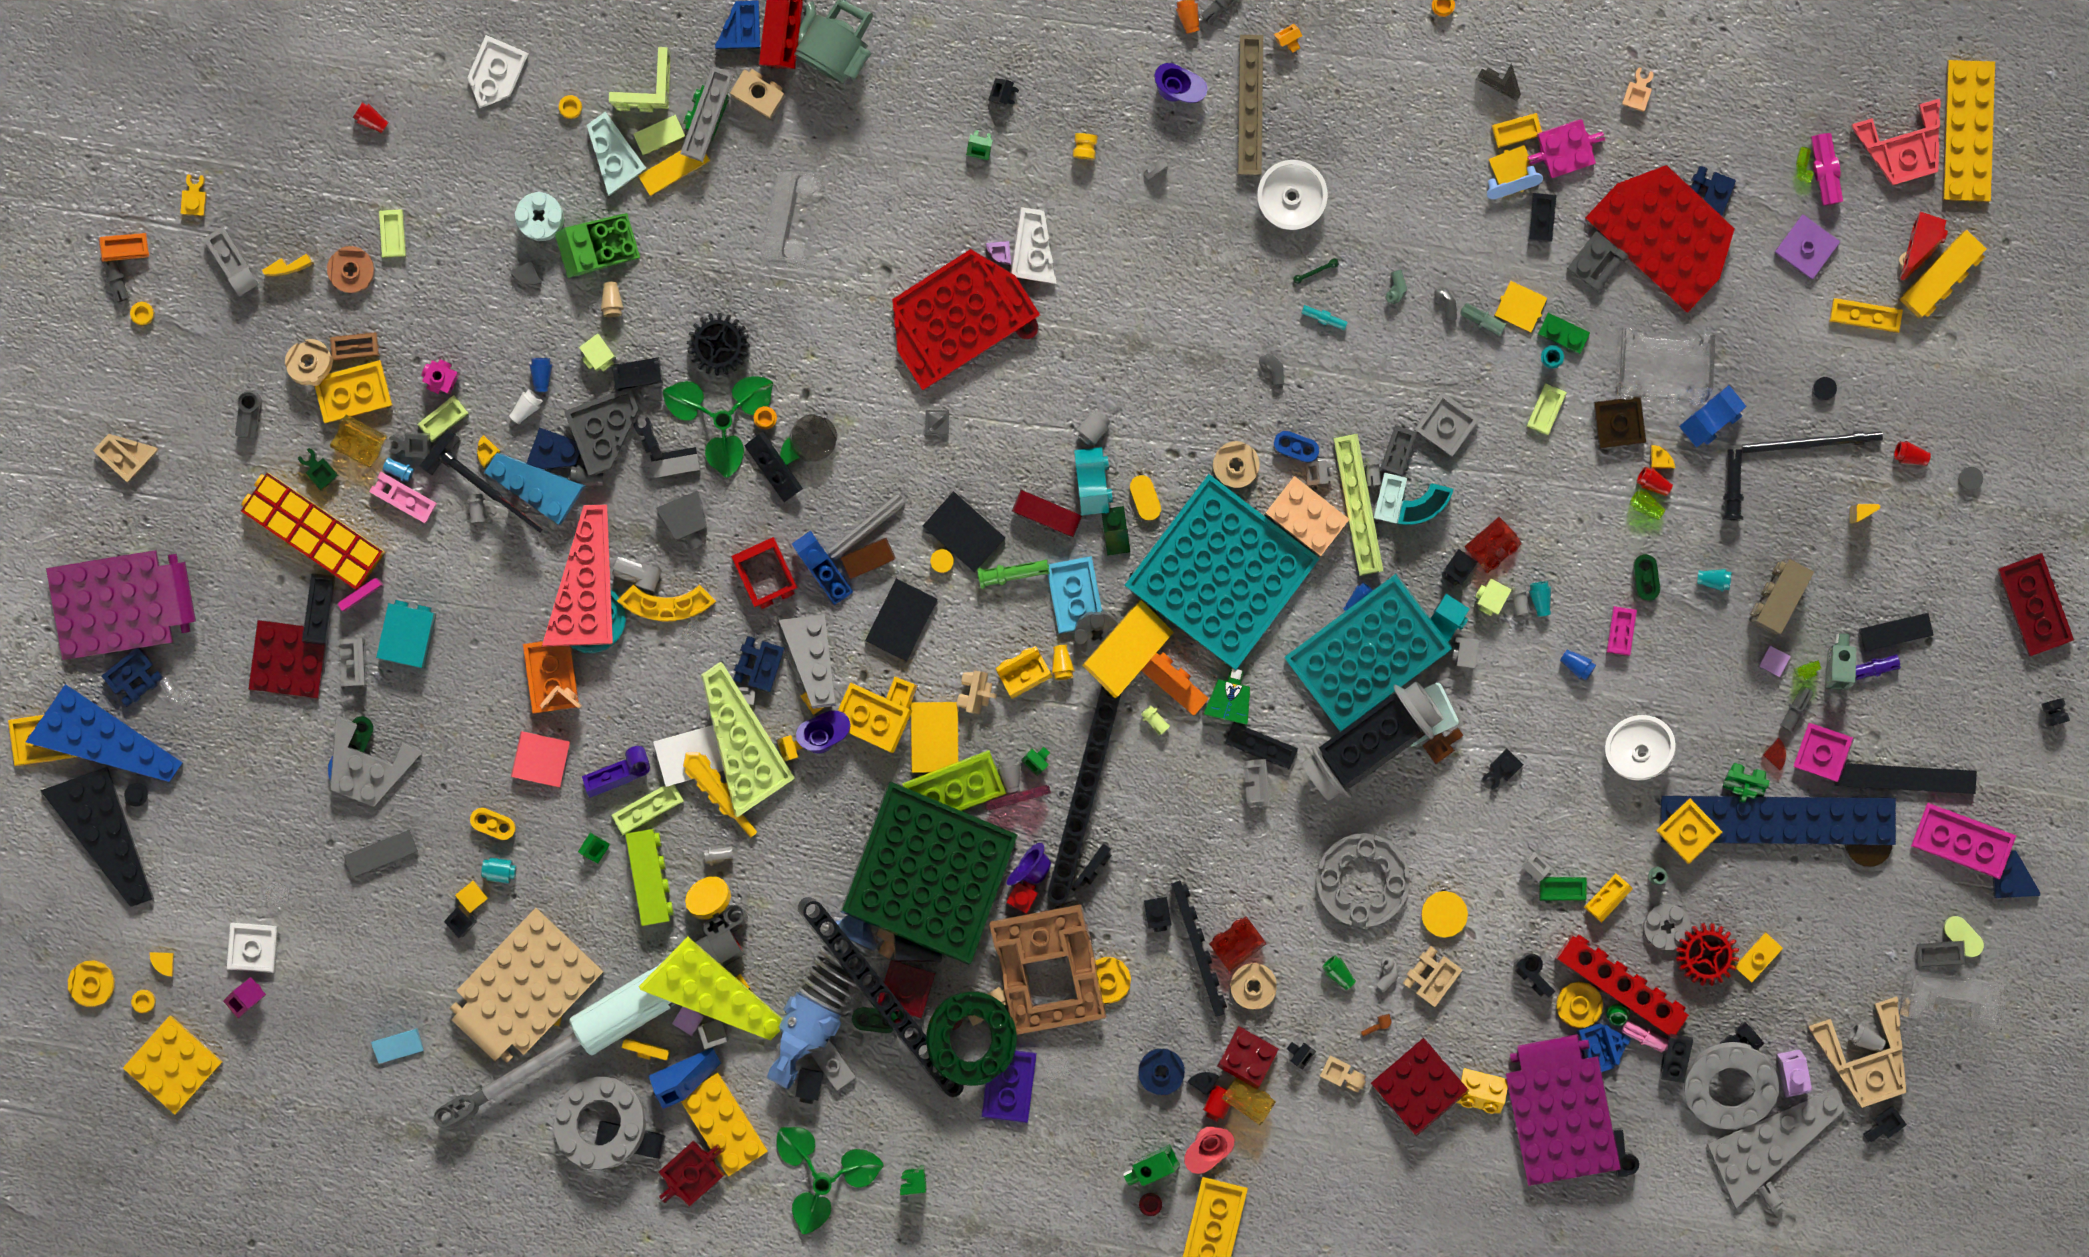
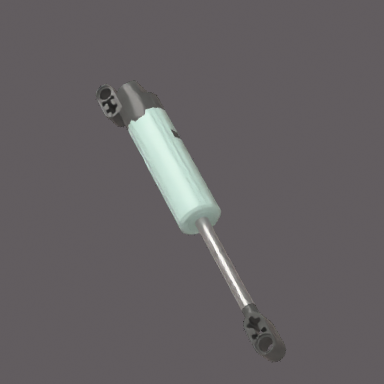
[434,905,748,1130]

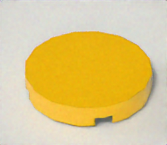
[685,877,731,920]
[1421,891,1468,938]
[1095,957,1131,1004]
[68,960,115,1007]
[1556,981,1603,1029]

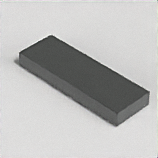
[344,830,418,878]

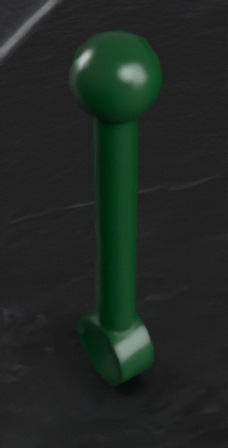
[1293,258,1339,284]

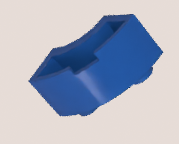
[1679,385,1747,448]

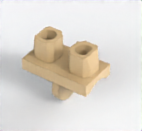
[957,670,997,714]

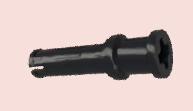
[1722,449,1744,521]

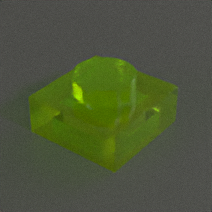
[1793,660,1822,680]

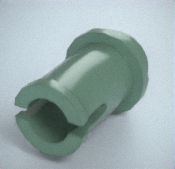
[1648,867,1668,885]

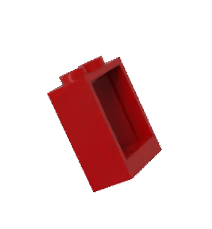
[731,537,798,610]

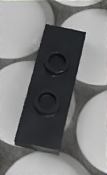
[744,432,803,503]

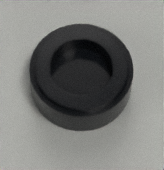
[1813,377,1837,400]

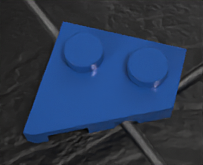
[715,0,760,49]

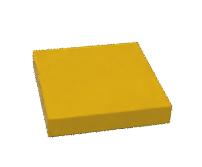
[1656,798,1722,864]

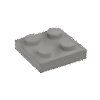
[1414,392,1479,457]

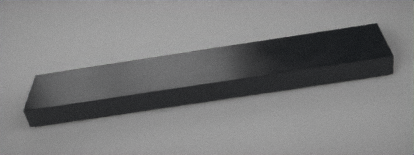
[1835,763,1977,794]

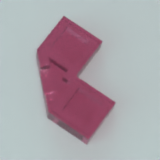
[985,785,1051,811]

